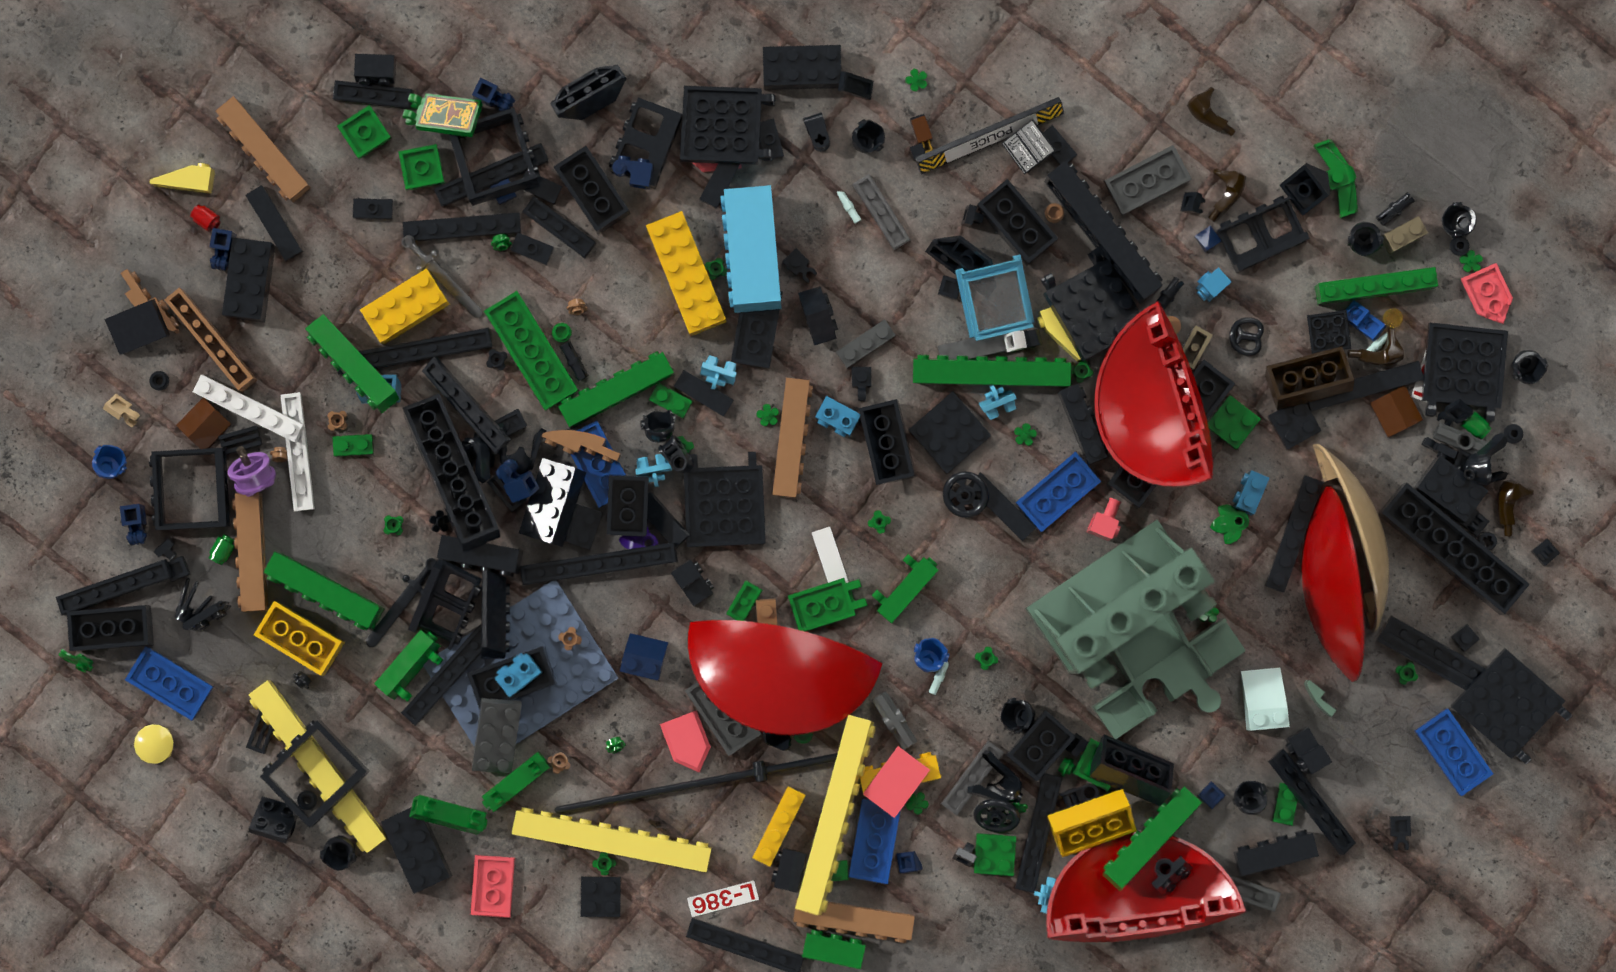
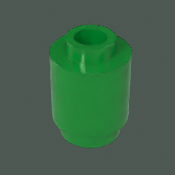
[1461,411,1491,440]
[209,534,235,565]

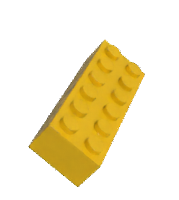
[646,211,727,337]

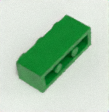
[802,929,866,969]

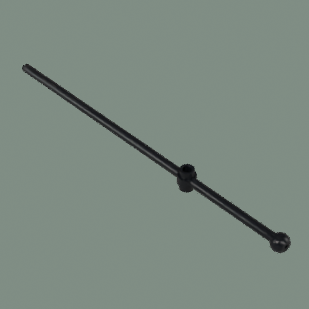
[554,753,838,814]

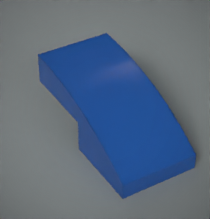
[1346,300,1386,342]

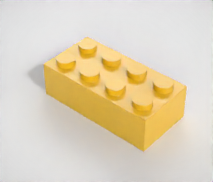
[360,268,450,345]
[254,601,345,676]
[1048,789,1137,858]

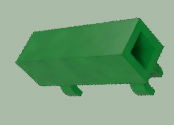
[872,554,938,624]
[374,630,444,702]
[481,752,551,812]
[409,795,487,835]

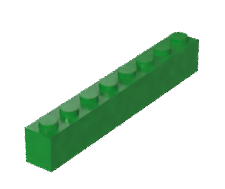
[912,355,1071,386]

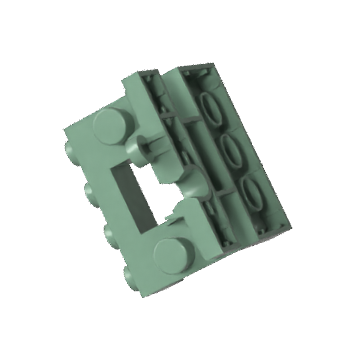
[1025,520,1246,739]

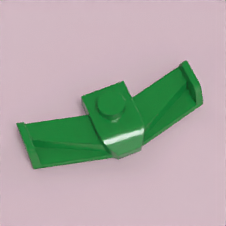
[1314,139,1358,219]

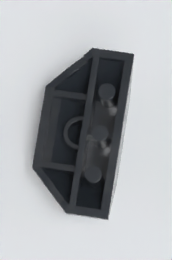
[550,64,626,120]
[925,235,996,299]

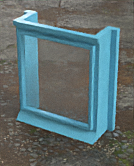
[955,254,1034,341]

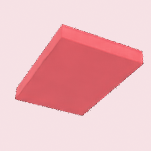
[863,746,930,818]
[471,855,515,918]

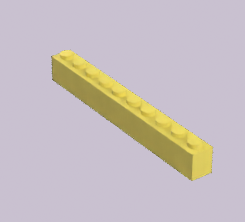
[249,680,388,853]
[795,715,876,915]
[512,807,712,872]

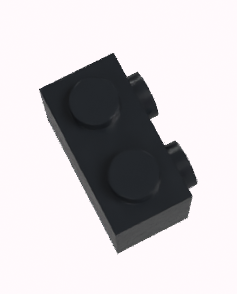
[354,54,396,86]
[771,847,806,893]

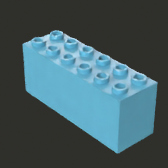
[721,185,782,313]

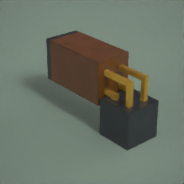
[910,114,933,161]

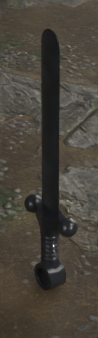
[366,558,437,647]

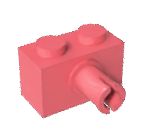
[1087,498,1121,541]

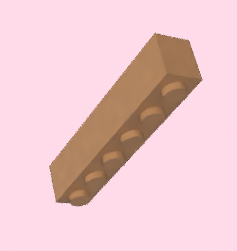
[216,96,311,203]
[164,287,258,393]
[772,378,813,499]
[232,492,269,612]
[793,897,915,943]

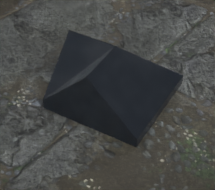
[1279,163,1331,216]

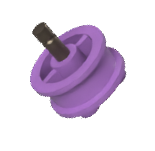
[228,446,276,497]

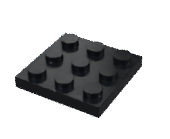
[908,391,991,474]

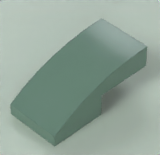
[1304,680,1336,717]

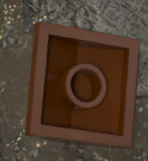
[1370,385,1423,438]
[176,397,232,449]

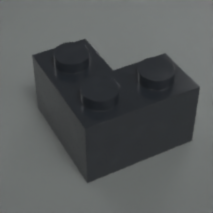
[798,286,838,346]
[671,559,714,607]
[1285,727,1332,774]

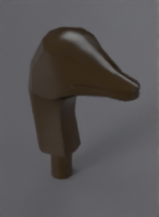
[1187,87,1236,136]
[1208,169,1246,222]
[1347,328,1404,366]
[1498,480,1534,536]

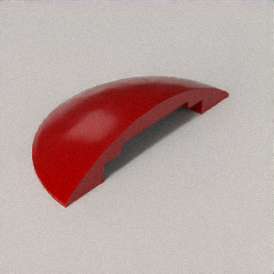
[1095,302,1213,487]
[1301,486,1364,682]
[688,620,882,735]
[1046,831,1246,942]

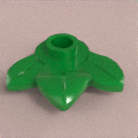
[1210,504,1250,544]
[59,649,94,673]

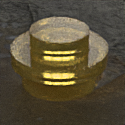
[1383,308,1403,328]

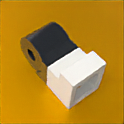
[1004,329,1043,353]

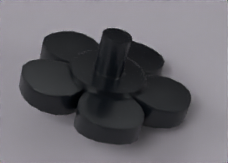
[429,510,450,532]

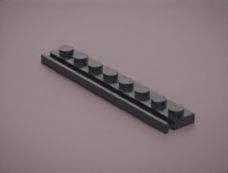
[1376,615,1485,690]

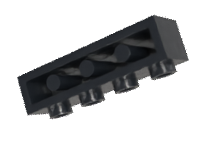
[1058,384,1109,465]
[1233,829,1319,876]

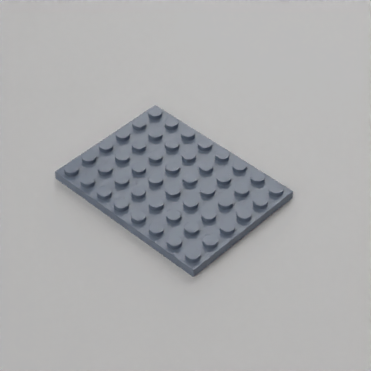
[424,580,619,746]

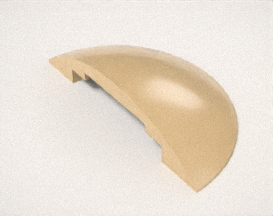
[1313,444,1389,632]

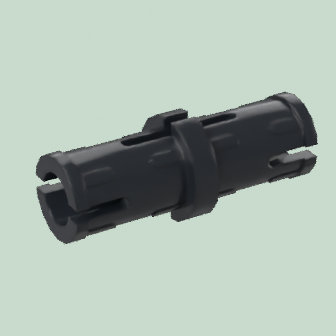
[1376,192,1415,226]
[1155,277,1184,310]
[560,341,589,382]

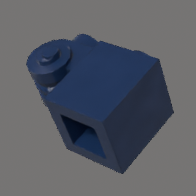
[472,77,516,112]
[613,155,654,190]
[209,228,237,271]
[496,459,539,503]
[120,504,147,546]

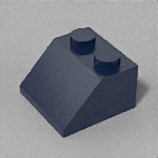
[620,633,668,681]

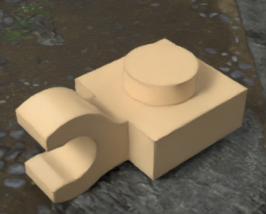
[103,394,140,427]

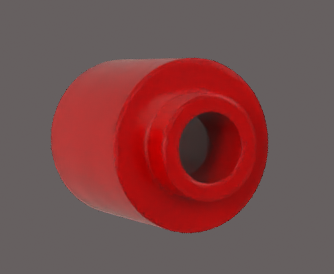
[190,204,221,232]

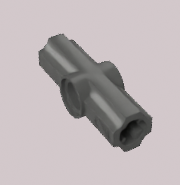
[1433,423,1488,454]
[872,691,918,750]

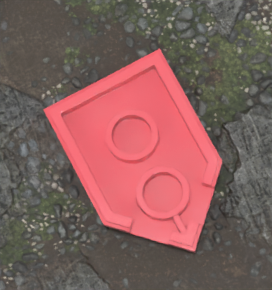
[1461,263,1513,324]
[660,710,711,773]

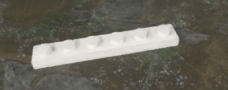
[193,374,305,443]
[280,392,315,512]

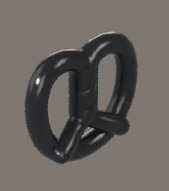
[1229,317,1264,356]

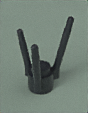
[175,578,212,623]

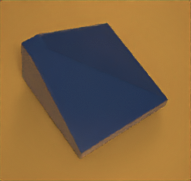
[1194,225,1221,252]
[896,851,923,873]

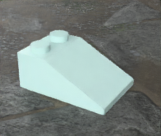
[1241,668,1289,731]

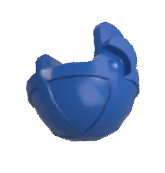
[92,445,127,479]
[914,638,950,673]

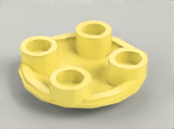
[134,724,174,764]

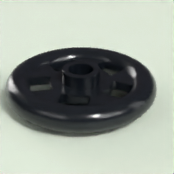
[943,471,989,518]
[973,799,1021,833]

